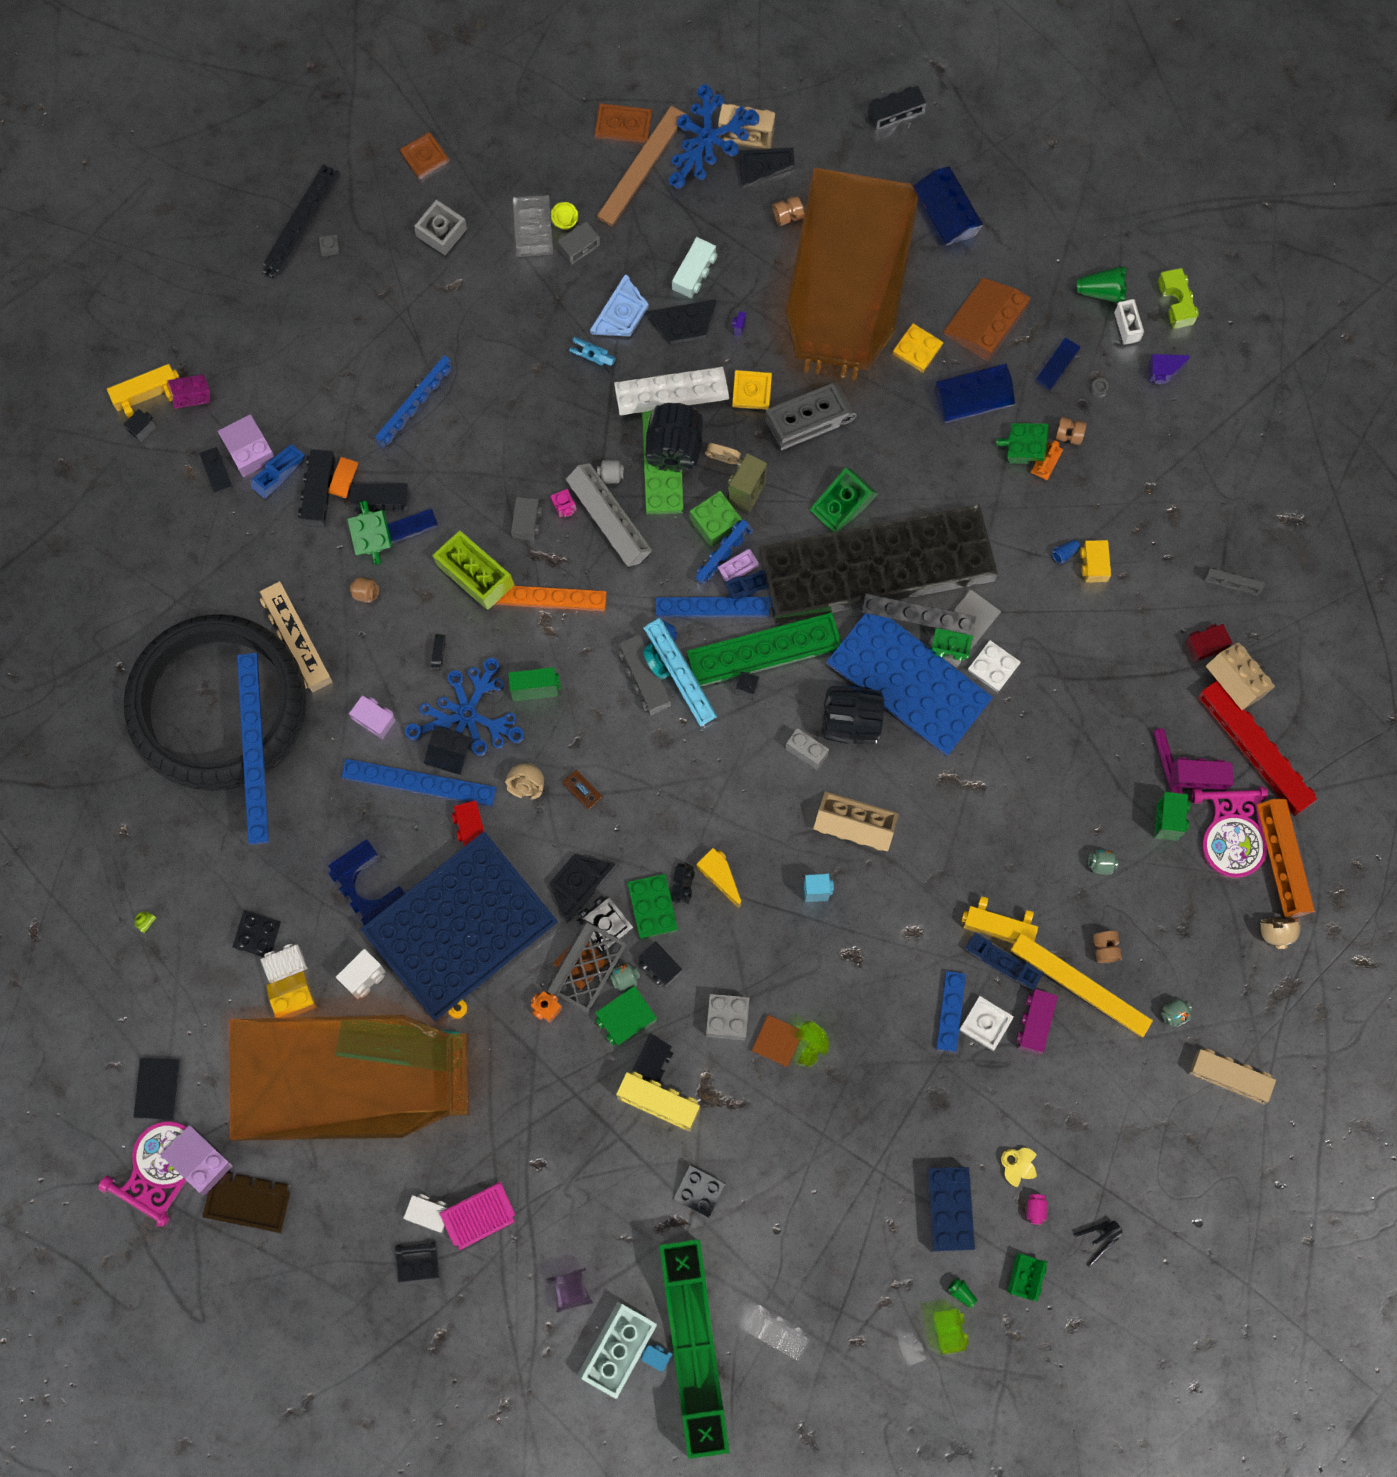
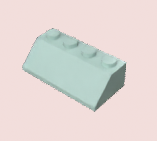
[577,1302,657,1399]

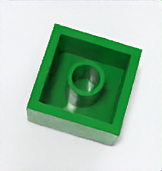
[1154,792,1191,841]

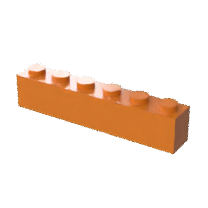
[1257,799,1315,917]

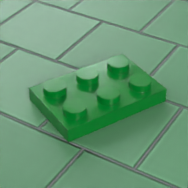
[627,874,678,940]

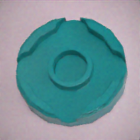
[643,643,671,680]

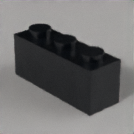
[868,86,926,130]
[351,483,410,513]

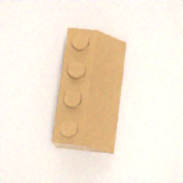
[813,791,899,852]

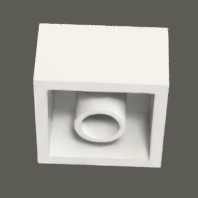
[336,949,386,1000]

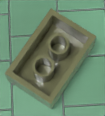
[727,454,767,515]

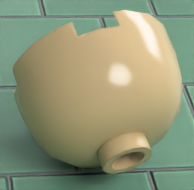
[505,763,544,799]
[1260,917,1300,949]

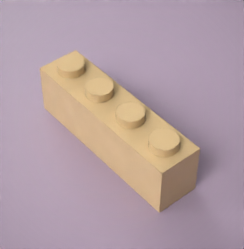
[1189,1048,1276,1104]

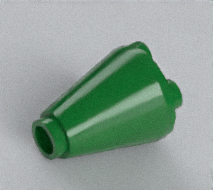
[1077,267,1127,303]

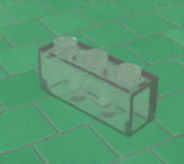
[743,1306,809,1361]

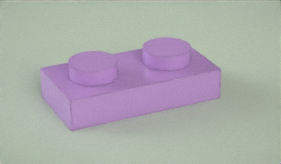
[717,549,759,582]

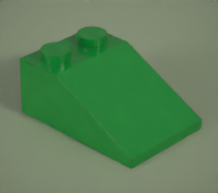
[810,467,878,534]

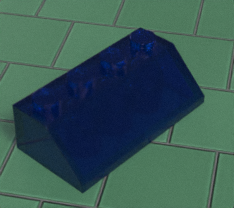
[913,166,983,245]
[934,363,1015,423]

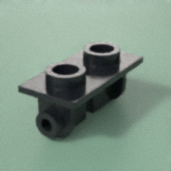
[671,862,695,905]

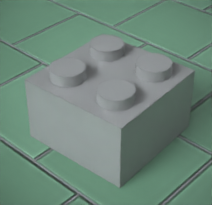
[414,200,467,255]
[706,994,749,1040]

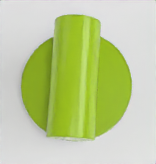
[134,911,156,933]

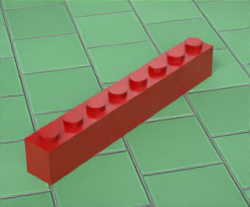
[1198,681,1317,816]

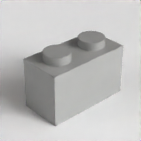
[786,728,829,770]

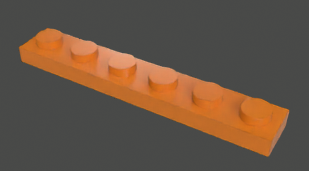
[494,586,607,611]

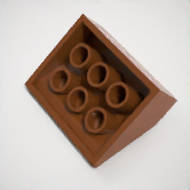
[943,278,1031,362]

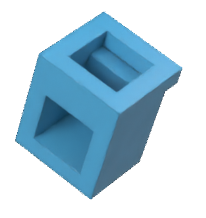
[641,1344,672,1372]

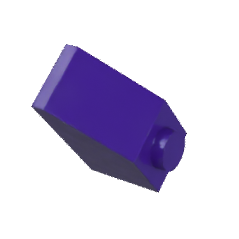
[1149,354,1189,384]

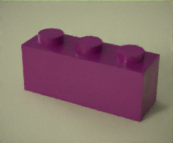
[1170,757,1234,790]
[1016,989,1058,1055]

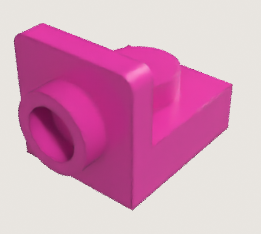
[550,489,577,518]

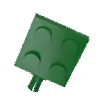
[997,423,1049,464]

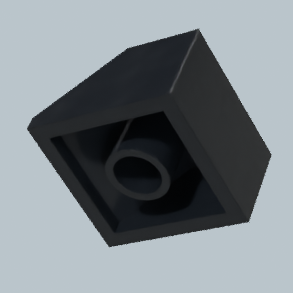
[424,726,472,775]
[632,1033,674,1082]

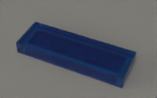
[1035,337,1081,391]
[388,509,439,544]

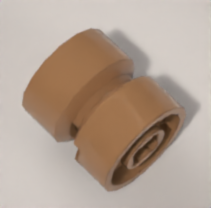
[772,195,804,226]
[1055,416,1087,446]
[1093,931,1122,963]

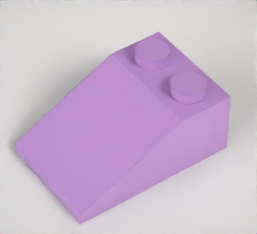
[218,414,274,477]
[161,1125,232,1196]

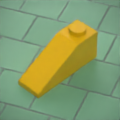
[697,848,741,908]

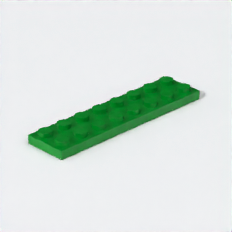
[686,613,841,687]

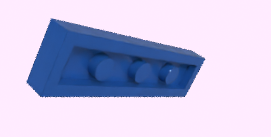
[936,971,966,1053]

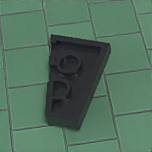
[740,147,795,187]

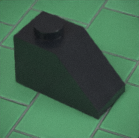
[199,447,233,494]

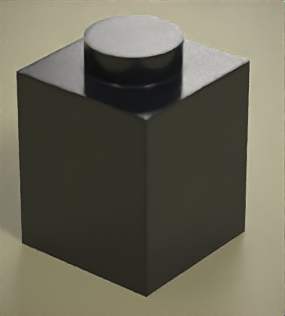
[123,409,156,442]
[735,671,759,700]

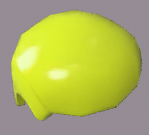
[551,202,578,230]

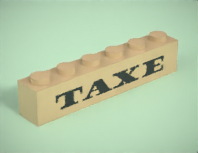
[260,582,333,693]

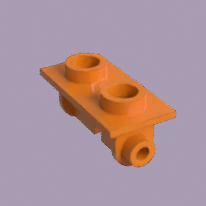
[1031,440,1063,480]

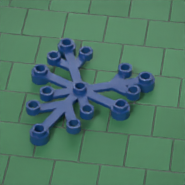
[669,84,760,189]
[405,658,524,756]

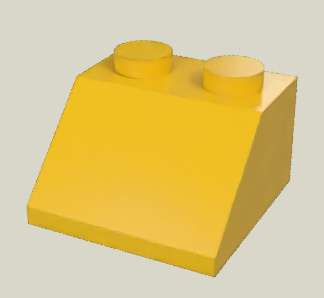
[266,971,317,1022]

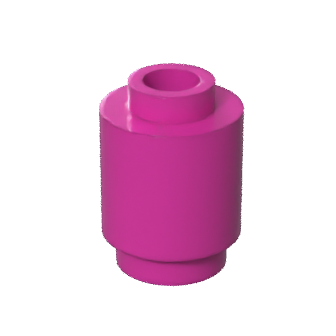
[1026,1194,1048,1225]

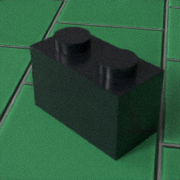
[638,941,683,988]

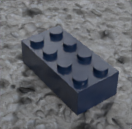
[926,1167,975,1253]

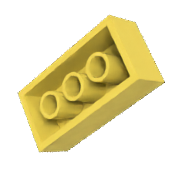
[616,1071,700,1132]

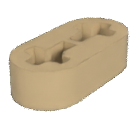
[705,443,741,464]

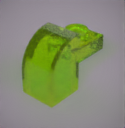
[795,1021,829,1068]

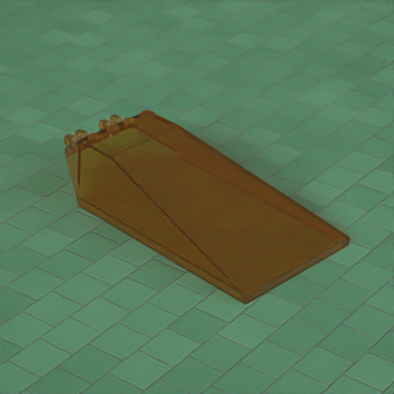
[785,168,920,381]

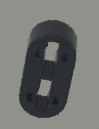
[431,634,446,670]

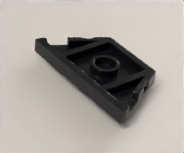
[647,299,716,344]
[549,854,616,923]

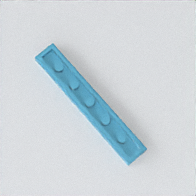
[643,618,718,726]

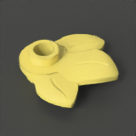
[1001,1148,1037,1187]

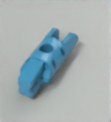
[569,336,616,366]

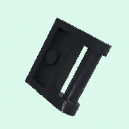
[395,1240,440,1283]

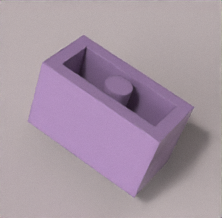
[349,695,396,739]

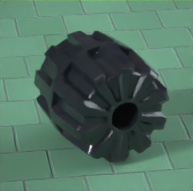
[645,403,703,472]
[822,686,884,745]

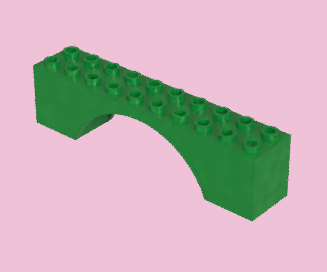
[659,1239,730,1459]

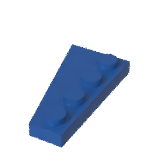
[695,520,754,585]

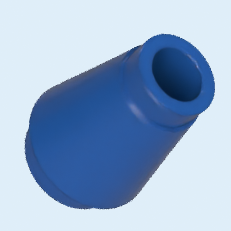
[1052,539,1080,564]

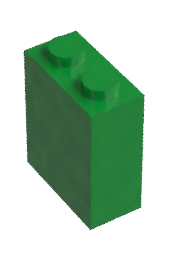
[508,667,561,702]
[595,986,657,1048]

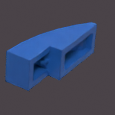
[251,444,305,499]

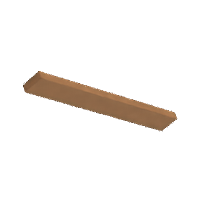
[597,106,686,227]

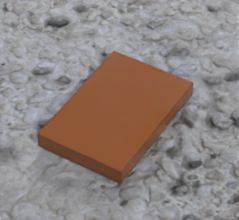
[595,103,652,144]

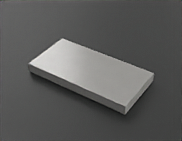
[926,590,1001,669]

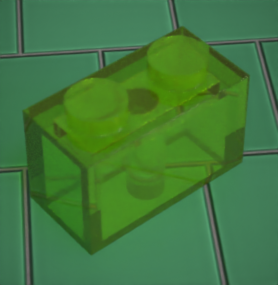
[932,1309,969,1355]

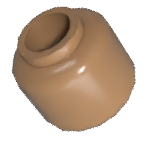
[350,577,379,603]

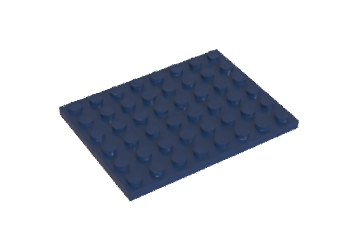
[360,831,558,1022]

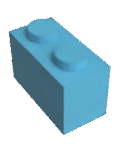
[803,874,834,902]

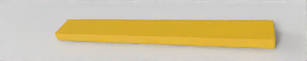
[1010,933,1153,1038]

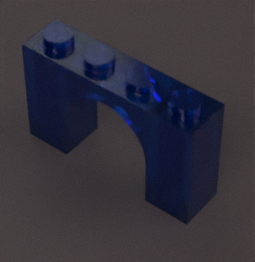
[328,839,405,926]

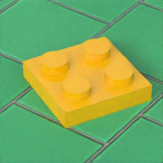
[893,324,943,373]
[732,370,772,410]

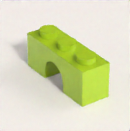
[1158,268,1199,329]

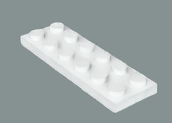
[614,367,729,415]

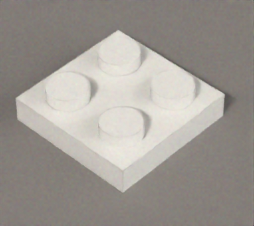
[967,640,1021,693]
[959,996,1014,1051]

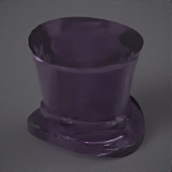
[546,1267,593,1313]

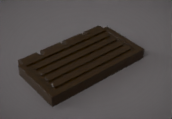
[202,1172,292,1234]

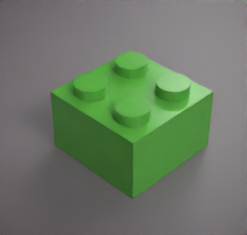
[690,491,742,547]

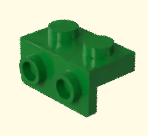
[931,628,973,661]
[1007,1253,1047,1302]

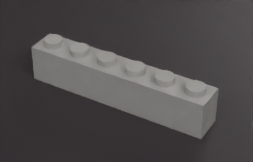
[566,463,652,567]

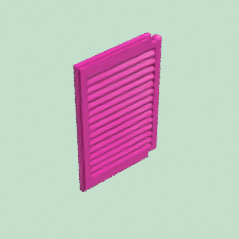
[439,1182,516,1250]

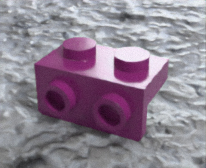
[167,374,210,409]

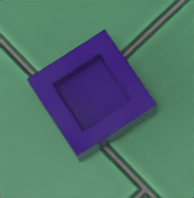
[732,311,746,337]

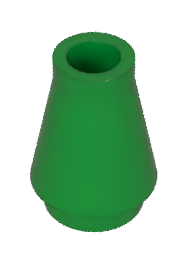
[947,1278,978,1308]

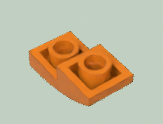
[328,457,359,498]

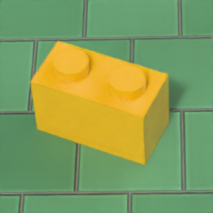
[1080,540,1111,583]

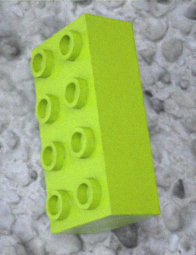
[432,530,515,610]

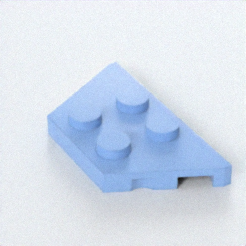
[590,274,648,336]

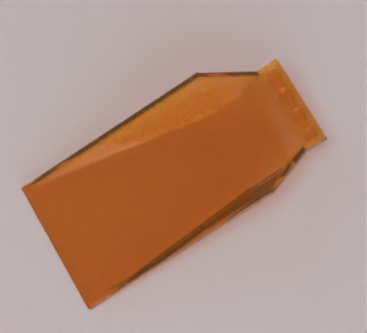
[230,1015,470,1141]

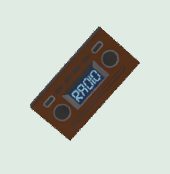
[562,770,603,810]

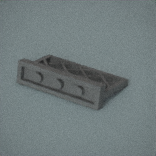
[546,920,627,1012]

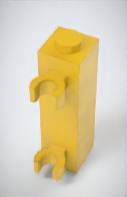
[107,364,180,419]
[961,896,1038,944]

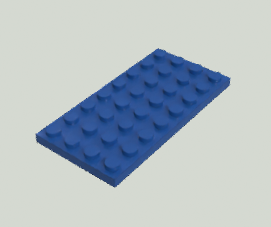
[826,613,993,757]

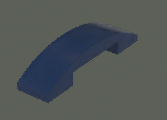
[724,557,798,600]
[965,932,1044,990]

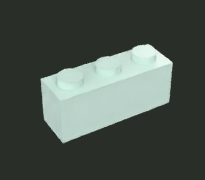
[672,237,718,298]

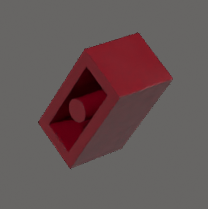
[1185,624,1233,663]

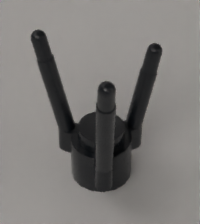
[1074,1220,1123,1267]

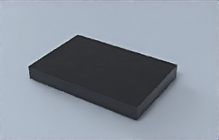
[133,1058,181,1120]

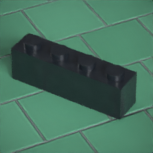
[298,449,335,528]

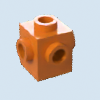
[531,991,563,1024]

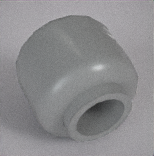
[597,460,623,484]

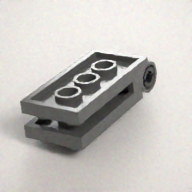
[765,383,856,450]

